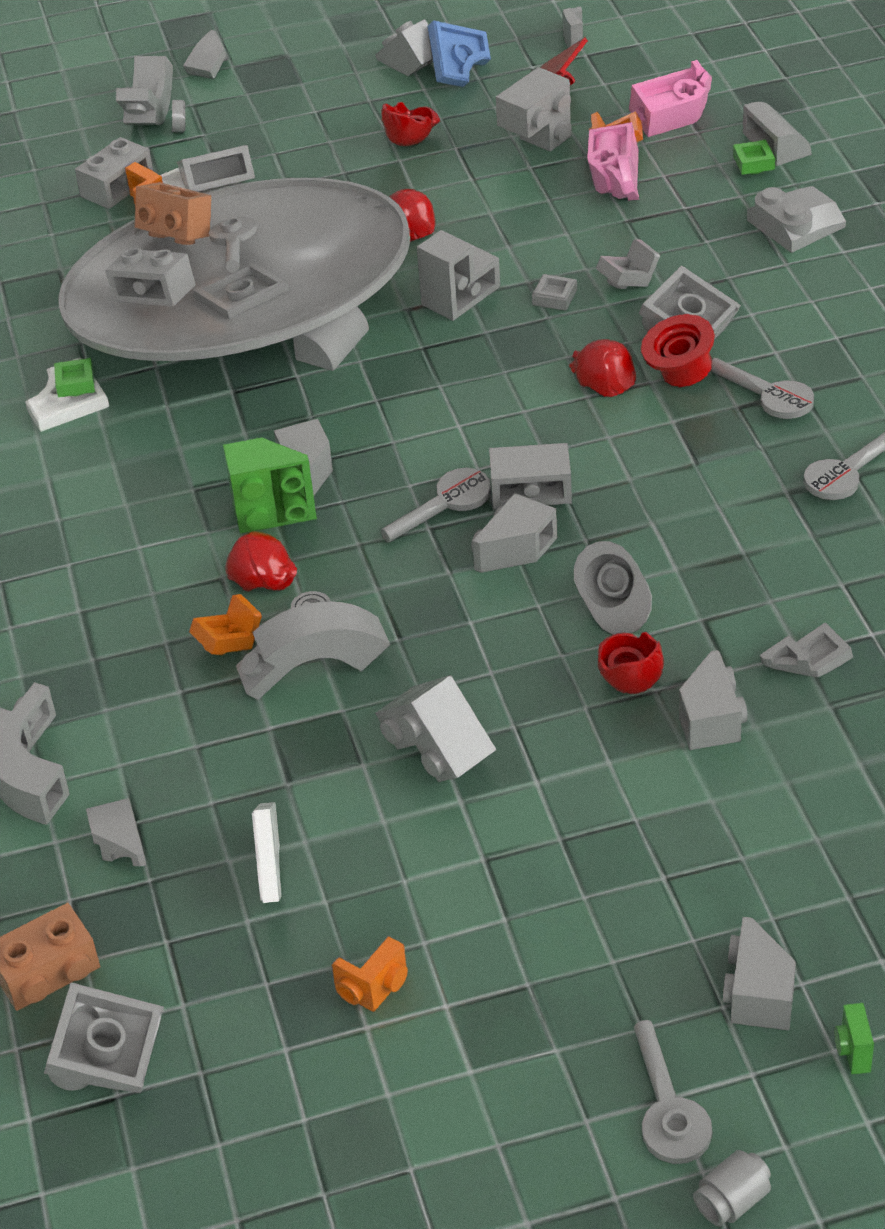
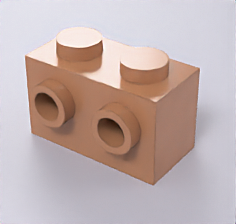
[135,182,212,245]
[0,903,100,1011]

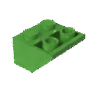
[223,437,317,534]

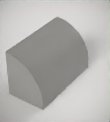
[743,102,811,166]
[177,145,255,192]
[293,306,369,371]

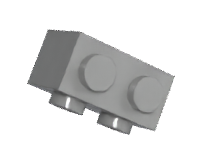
[75,137,153,209]
[105,247,196,306]
[489,443,572,509]

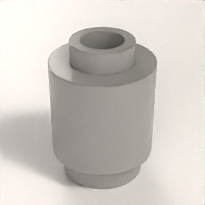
[693,1150,771,1227]

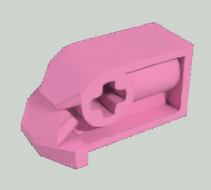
[629,60,712,137]
[587,122,639,201]

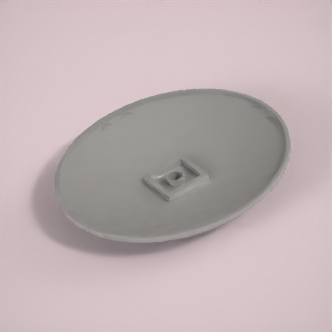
[59,178,410,361]

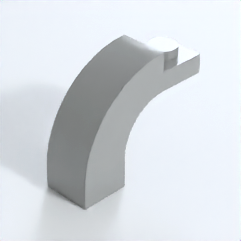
[116,56,173,125]
[236,601,390,700]
[0,682,70,825]

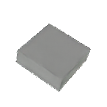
[532,274,577,311]

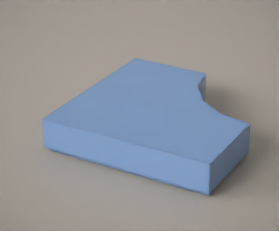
[428,20,491,87]

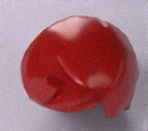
[381,102,440,147]
[389,189,436,241]
[569,339,636,397]
[225,531,297,592]
[598,632,664,694]

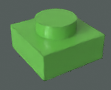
[733,140,775,175]
[54,358,95,398]
[834,1003,874,1075]

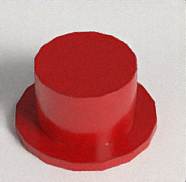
[641,314,715,387]

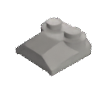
[747,186,846,253]
[639,265,741,340]
[44,982,164,1093]

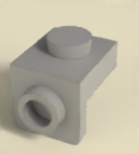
[596,239,660,289]

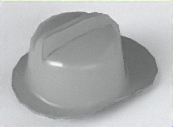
[574,541,652,635]

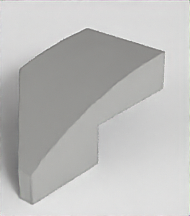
[562,6,583,51]
[183,30,229,79]
[760,622,853,677]
[86,798,146,867]

